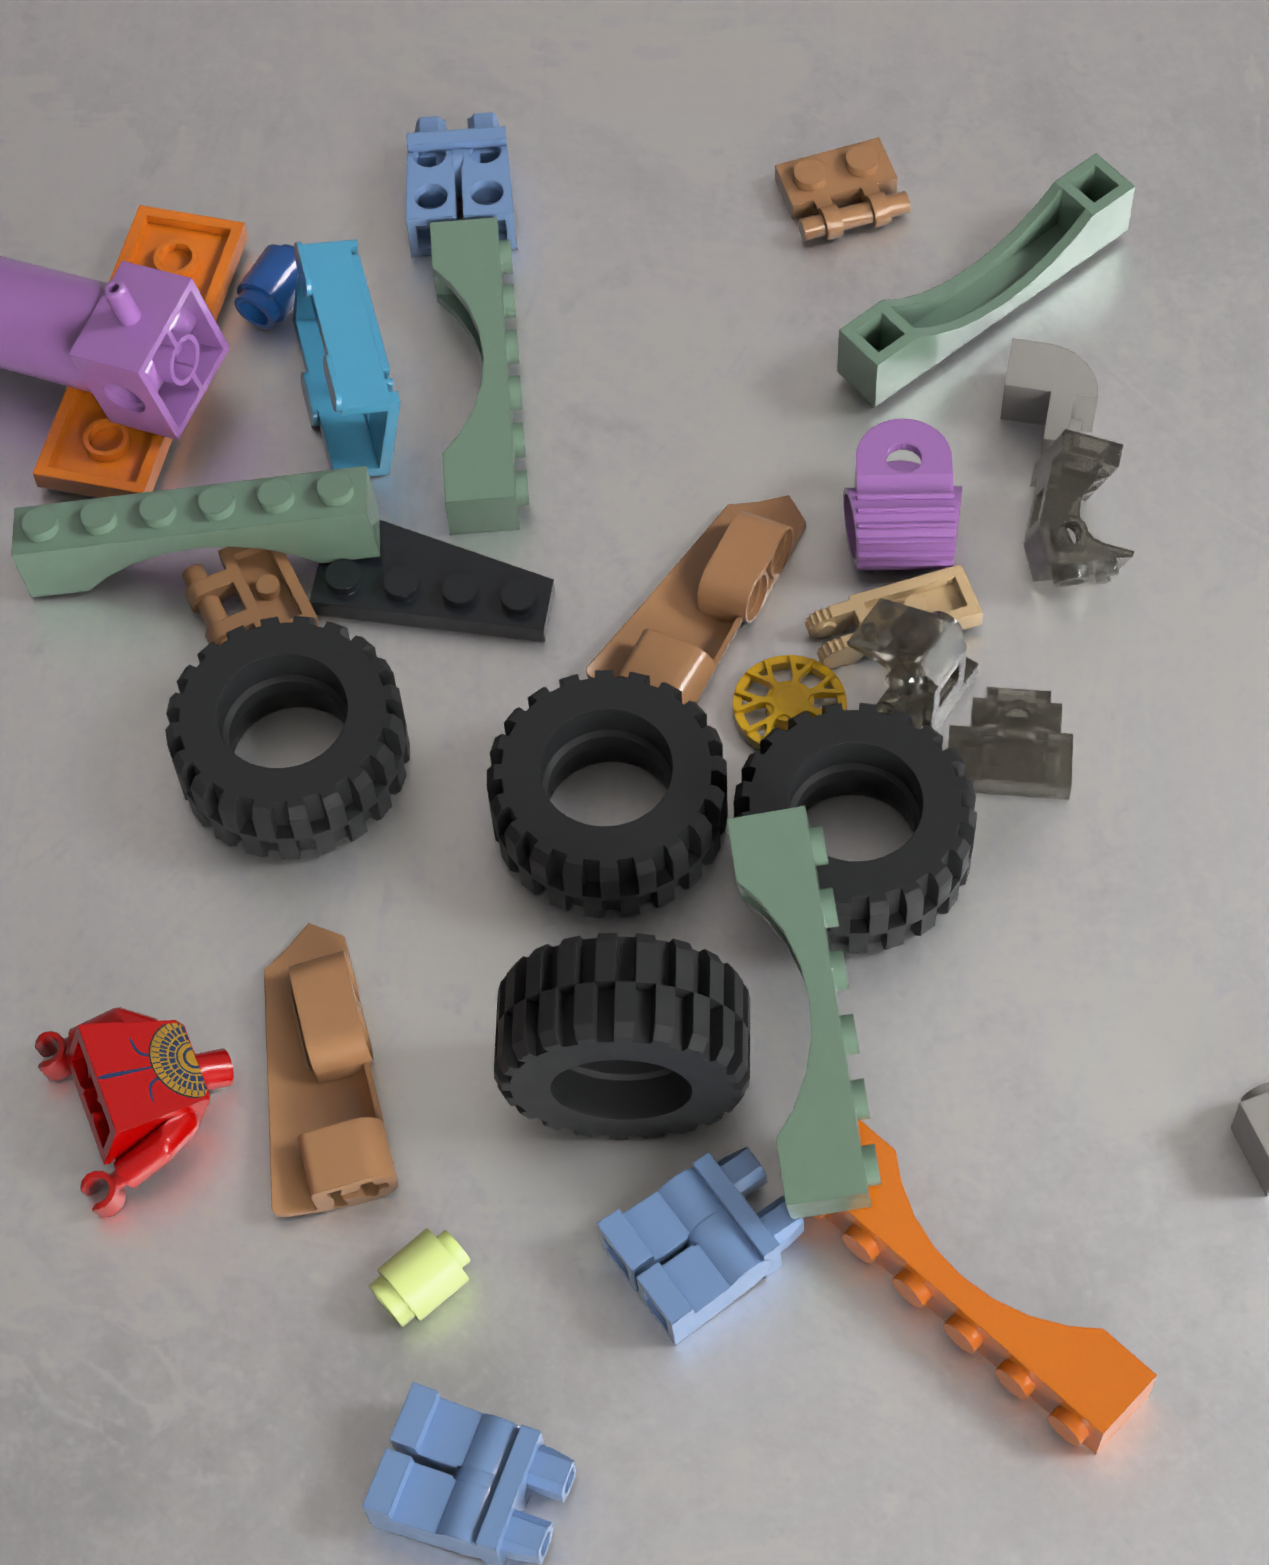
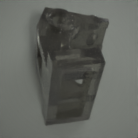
[1023,429,1134,587]
[847,598,979,731]
[948,687,1073,800]

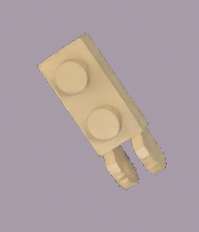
[804,565,983,669]

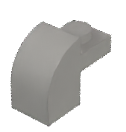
[1000,338,1098,476]

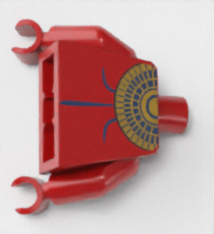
[35,1007,234,1217]

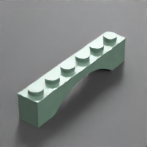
[837,153,1135,407]
[430,217,530,535]
[11,466,380,598]
[727,806,882,1219]

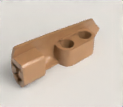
[586,495,806,705]
[264,923,398,1218]

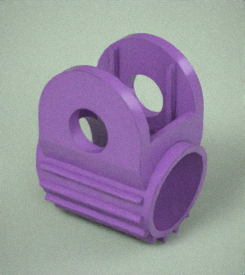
[843,419,963,570]

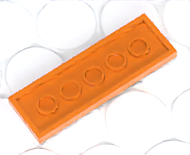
[32,205,248,498]

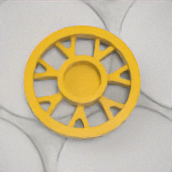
[733,655,847,750]

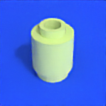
[368,1228,471,1328]

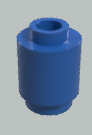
[234,244,297,329]

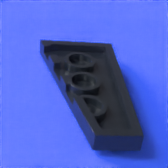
[309,520,555,642]

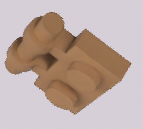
[775,137,911,241]
[182,547,320,646]

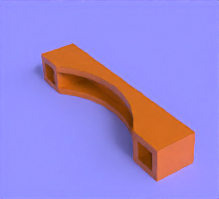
[812,1120,1157,1454]

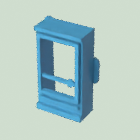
[292,239,401,477]

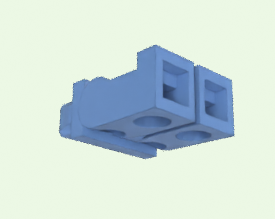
[406,112,518,257]
[596,1147,804,1346]
[362,1382,577,1565]

